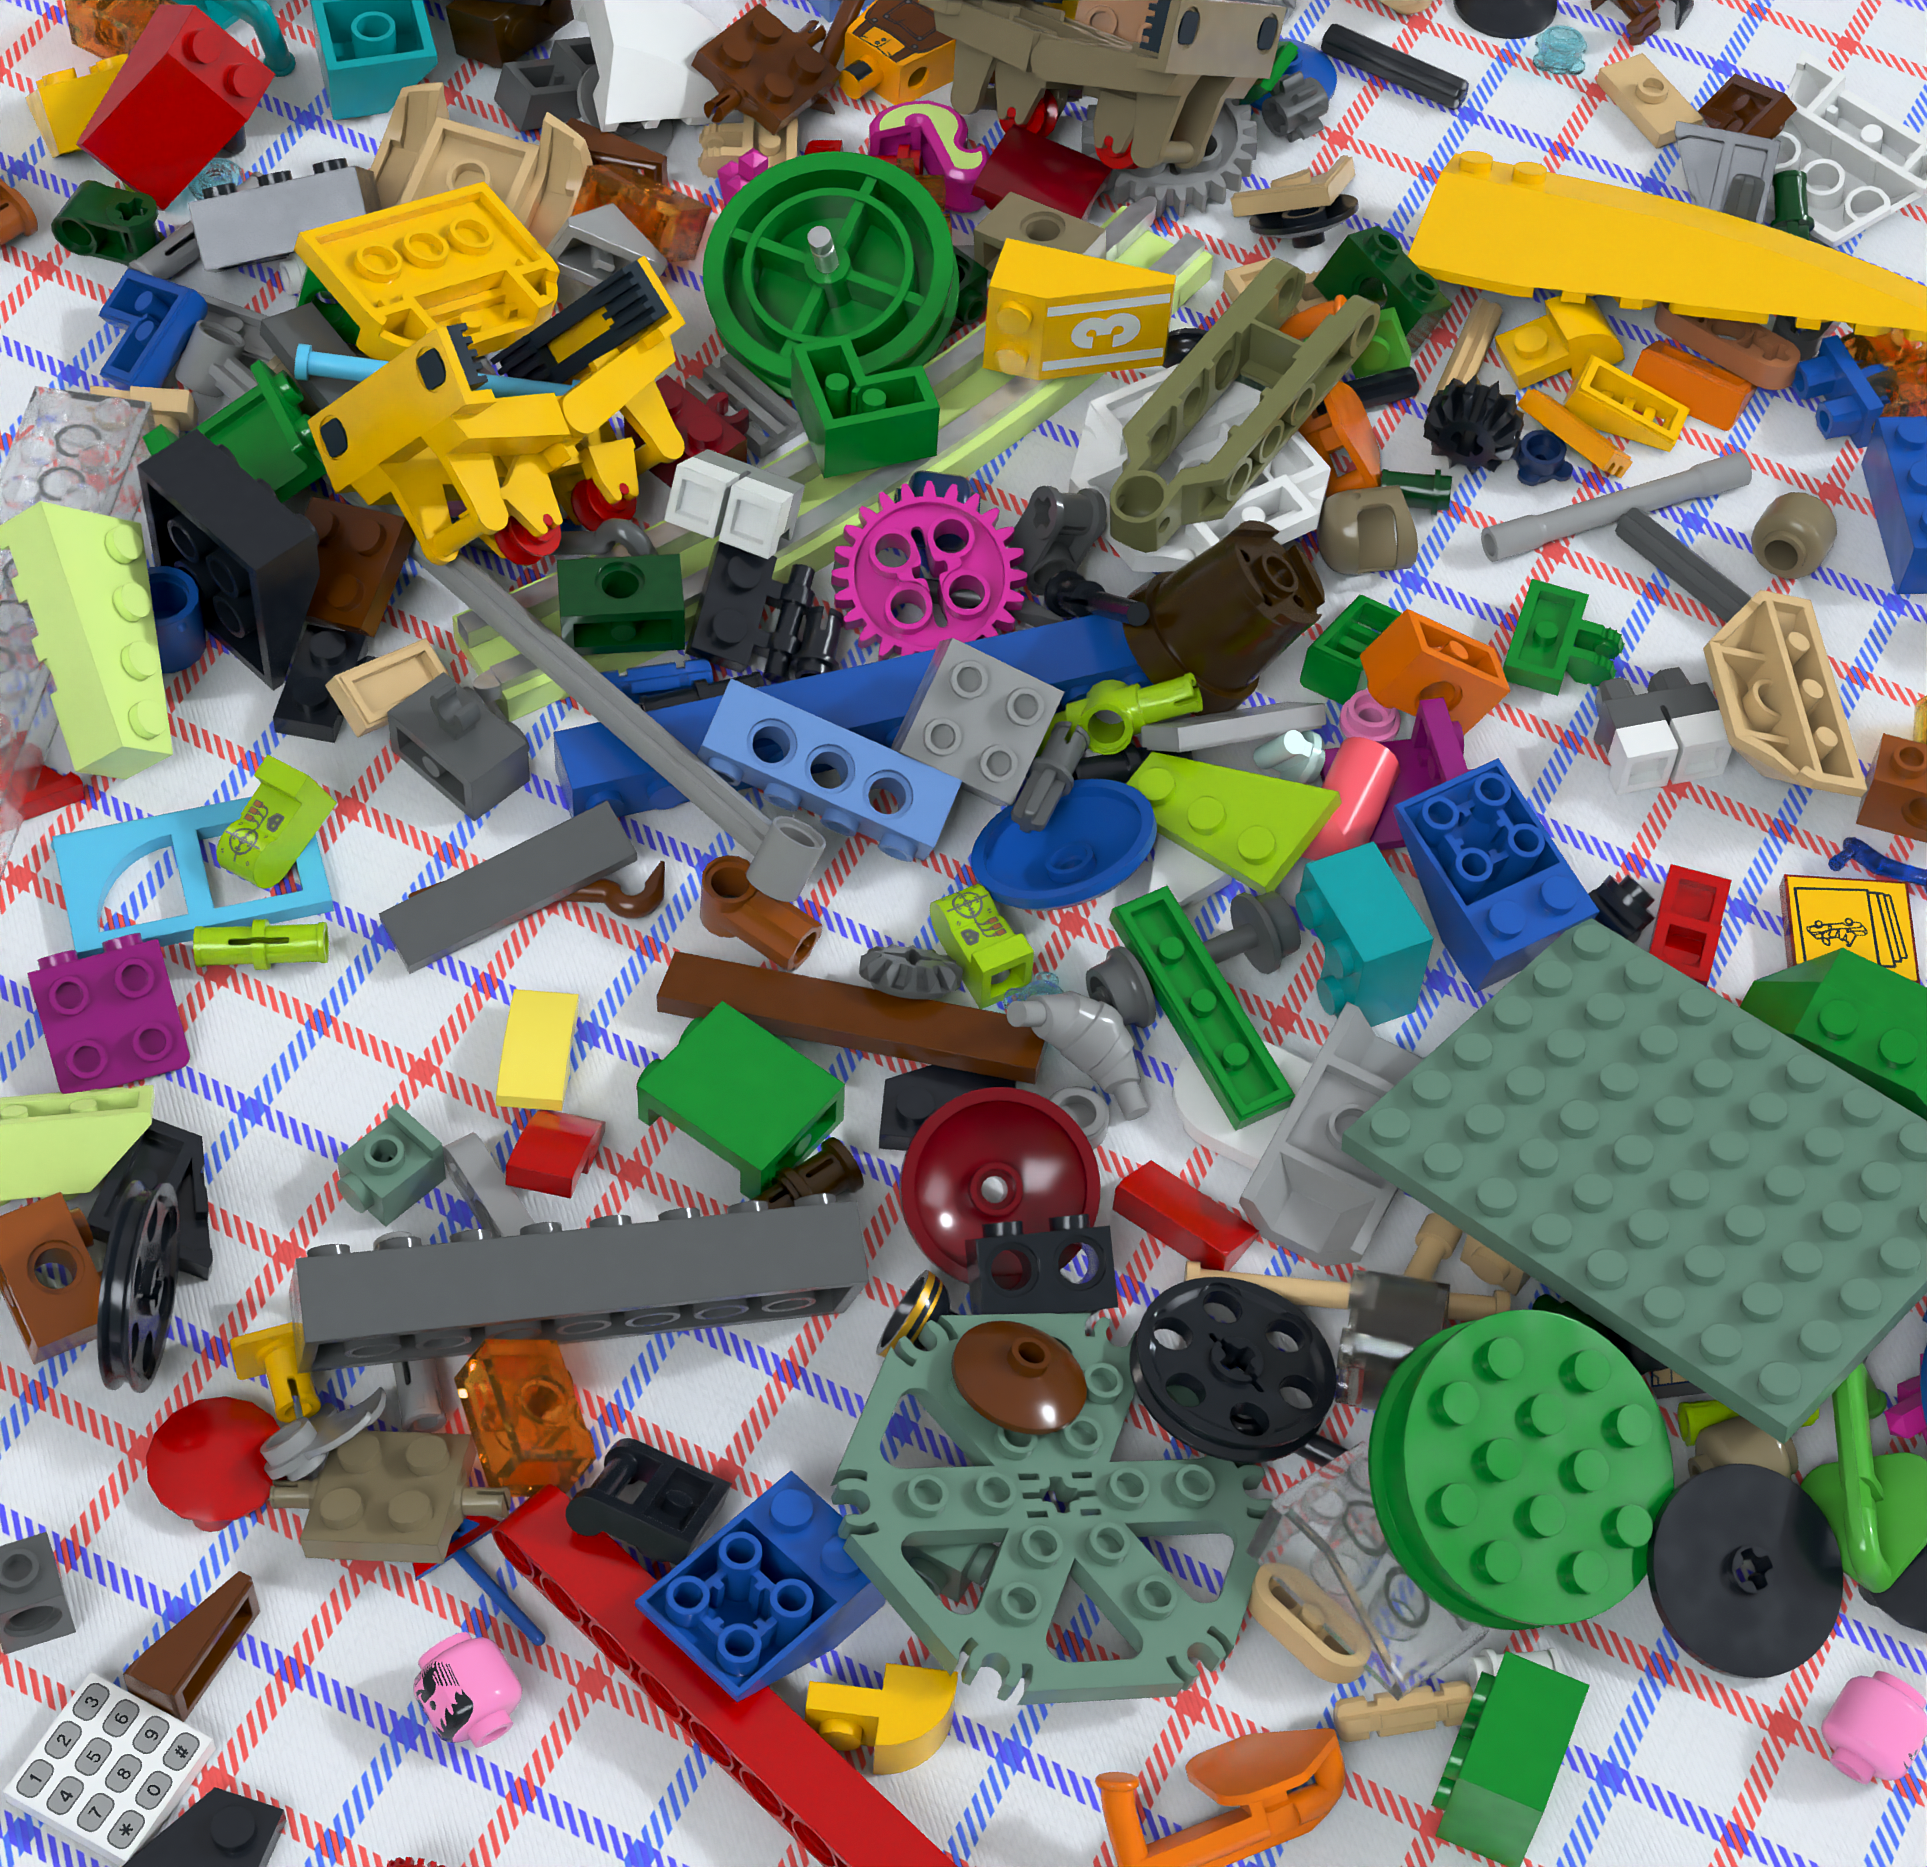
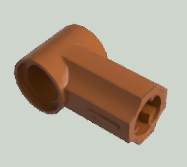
[700,855,822,972]

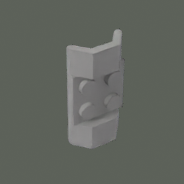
[1239,1002,1426,1266]

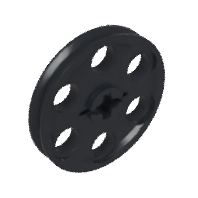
[97,1179,180,1393]
[1129,1277,1337,1463]

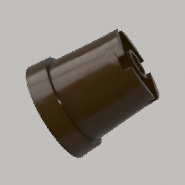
[1122,520,1325,716]

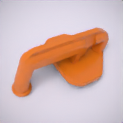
[1278,295,1381,498]
[1095,1728,1346,1867]

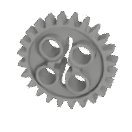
[1081,98,1258,217]

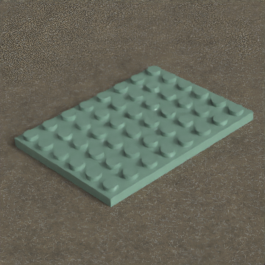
[1341,918,1927,1444]

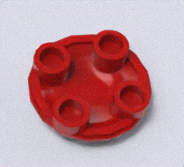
[146,1396,287,1532]

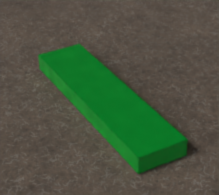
[1109,885,1295,1131]

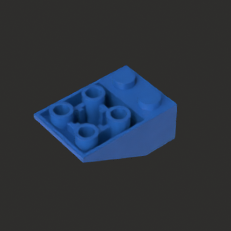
[1392,758,1600,993]
[635,1471,886,1703]

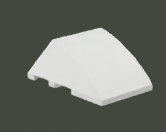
[571,0,743,132]
[1766,49,1927,248]

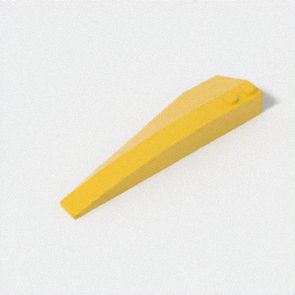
[1408,151,1927,343]

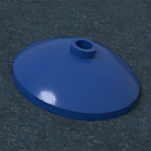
[971,779,1157,911]

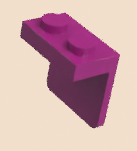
[1320,697,1473,850]
[27,933,190,1094]

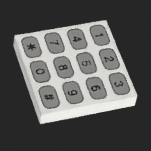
[3,1672,216,1867]

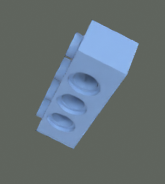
[697,678,962,862]

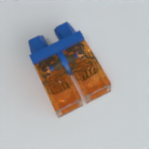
[1791,328,1927,449]

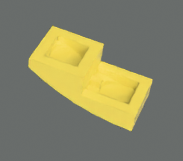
[496,989,579,1111]

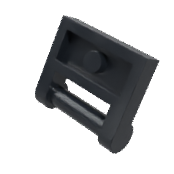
[565,1438,732,1565]

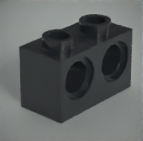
[965,1214,1118,1315]

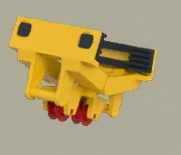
[307,256,686,566]

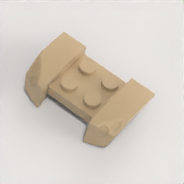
[370,82,593,250]

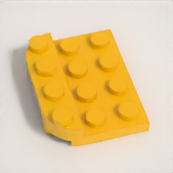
[294,181,560,361]

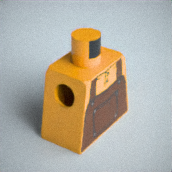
[838,0,956,105]

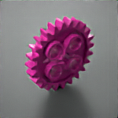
[831,481,1027,661]

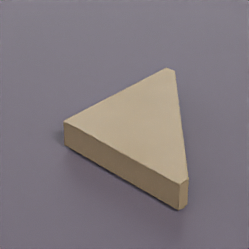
[1231,155,1356,217]

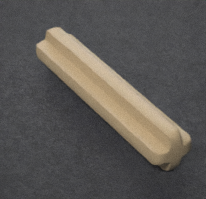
[1426,298,1503,417]

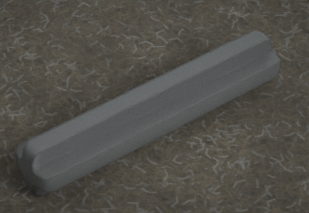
[1615,508,1752,623]

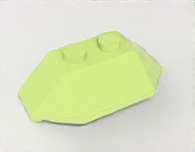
[0,1085,155,1206]

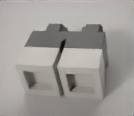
[1593,667,1733,795]

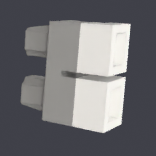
[664,449,805,559]

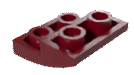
[971,124,1113,222]

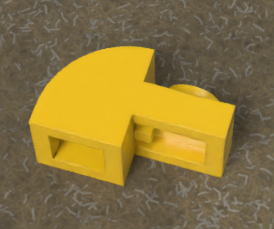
[1494,295,1625,390]
[805,1663,958,1775]

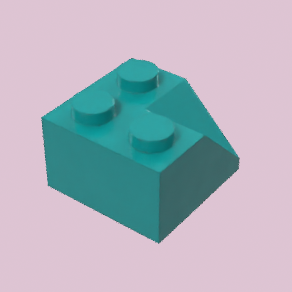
[310,0,438,120]
[1295,841,1434,1027]

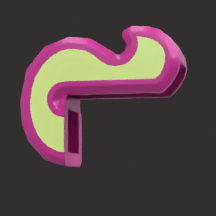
[868,100,990,213]

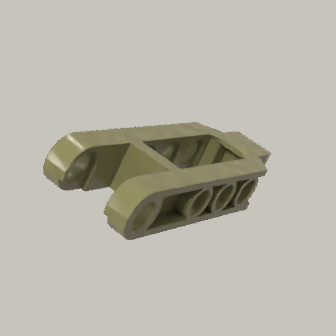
[1110,258,1381,553]

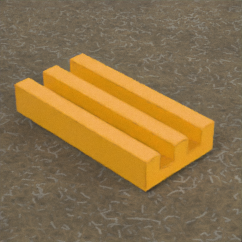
[1517,388,1633,478]

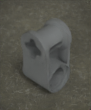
[1008,486,1107,596]

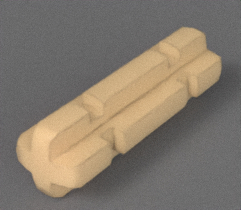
[1333,1680,1473,1742]

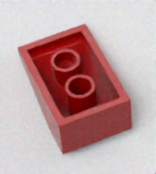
[76,4,275,211]

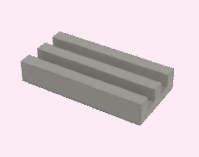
[685,353,804,459]

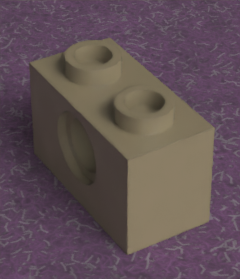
[973,192,1106,280]

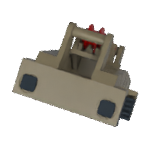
[919,0,1287,169]

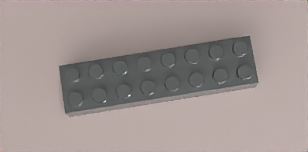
[289,1194,869,1374]

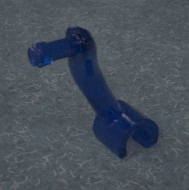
[1828,837,1927,894]

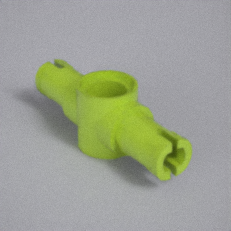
[1033,672,1203,760]

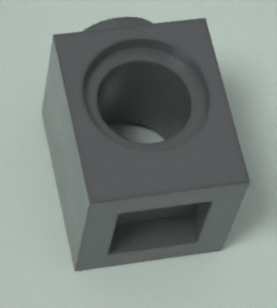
[0,1532,76,1655]

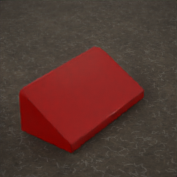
[1112,1160,1259,1271]

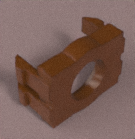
[1590,0,1661,46]

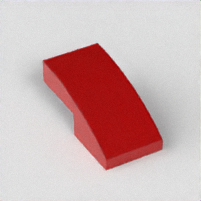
[1648,864,1732,987]
[505,1109,606,1199]

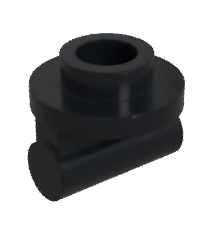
[1588,874,1655,943]

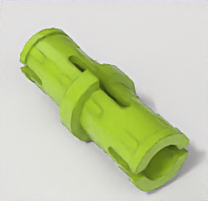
[193,919,329,970]

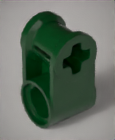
[51,180,165,267]

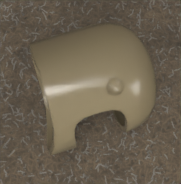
[1316,485,1418,574]

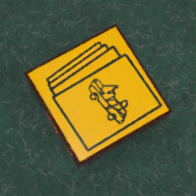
[1779,874,1920,984]

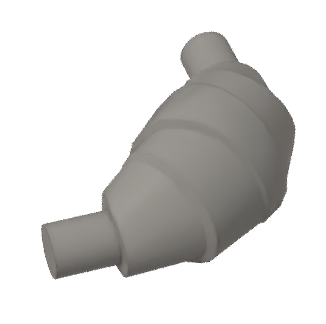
[1007,991,1149,1121]

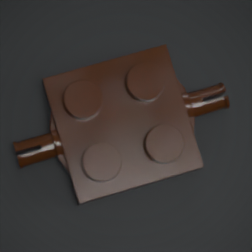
[691,3,841,135]

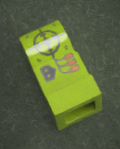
[216,754,337,889]
[929,883,1034,1009]

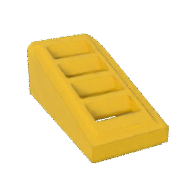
[1562,354,1690,452]

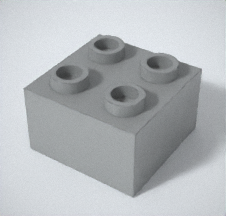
[890,638,1064,806]

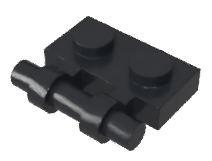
[685,540,815,683]

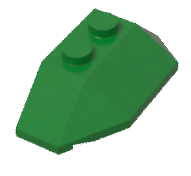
[1739,948,1927,1121]

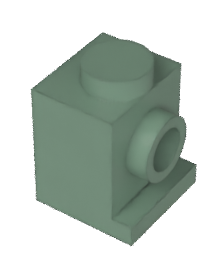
[337,1103,446,1227]

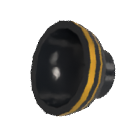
[876,1270,959,1358]

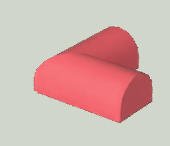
[1301,737,1400,861]

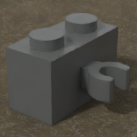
[387,672,530,821]

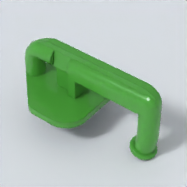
[1800,1362,1927,1593]

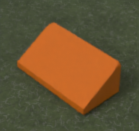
[1632,340,1758,431]

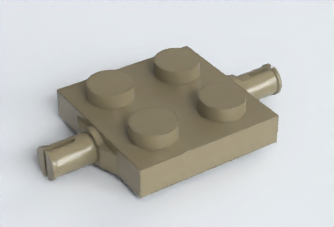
[270,1430,511,1564]

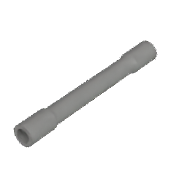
[1481,452,1752,562]

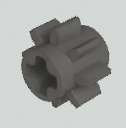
[1262,71,1329,143]

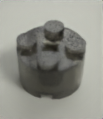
[1335,1269,1451,1411]

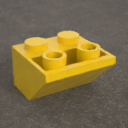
[25,53,129,158]

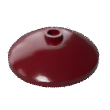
[899,1087,1101,1290]

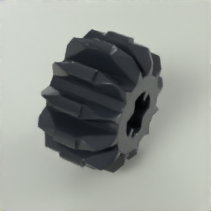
[1423,374,1524,475]

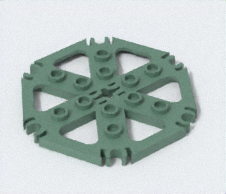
[831,1312,1276,1705]

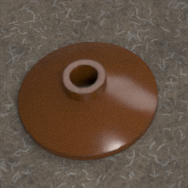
[951,1321,1087,1435]

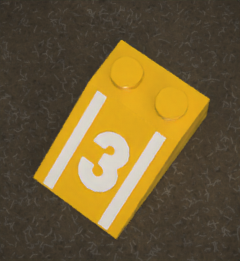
[983,238,1176,381]

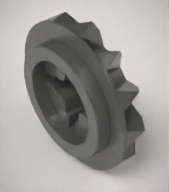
[859,944,963,999]

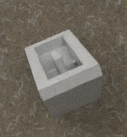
[546,203,668,287]

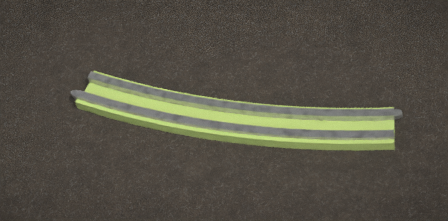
[452,196,1213,722]

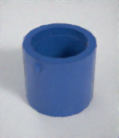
[147,566,206,674]

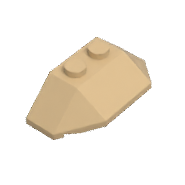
[1703,590,1867,797]

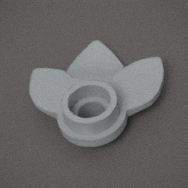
[260,1387,386,1482]

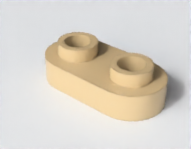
[1247,1560,1376,1684]

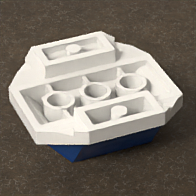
[1068,363,1331,575]

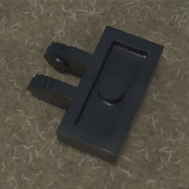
[273,624,379,743]

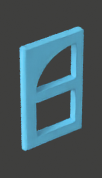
[51,796,334,959]

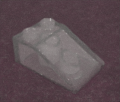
[1246,1441,1490,1701]

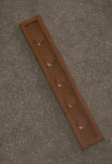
[656,951,1048,1084]

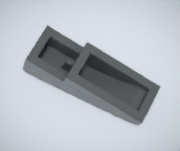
[494,37,596,131]

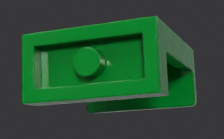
[142,359,327,503]
[636,1001,845,1200]

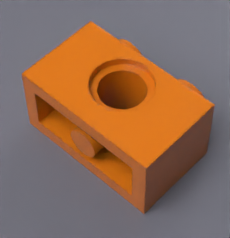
[1359,609,1511,735]

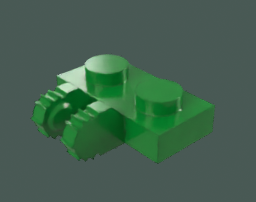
[1503,579,1625,696]

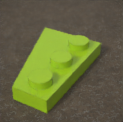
[1126,752,1342,894]

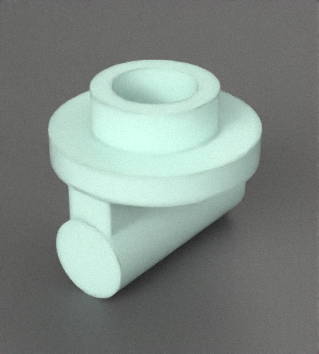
[1253,730,1325,784]

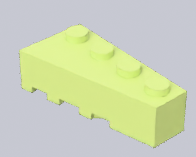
[0,501,173,780]

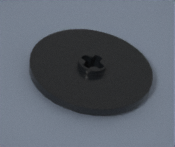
[1647,1464,1843,1679]

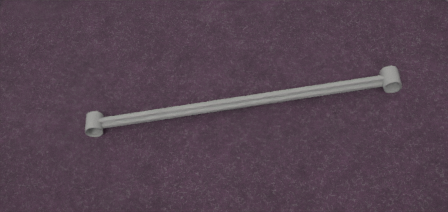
[175,320,826,902]

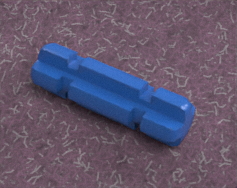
[600,658,714,704]

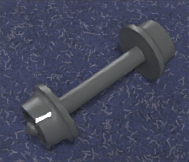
[1085,891,1301,1028]

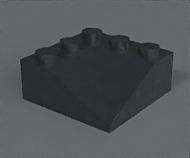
[137,428,320,691]

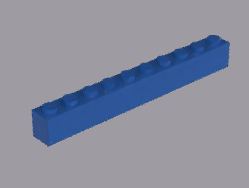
[553,615,1154,818]

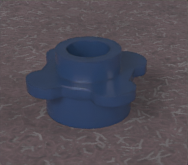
[1511,430,1573,486]

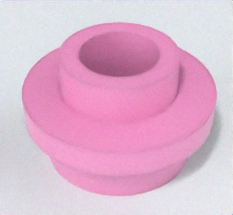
[1339,689,1401,743]

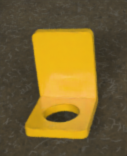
[229,1322,321,1423]

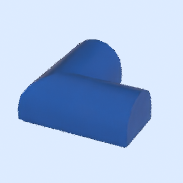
[98,268,208,391]

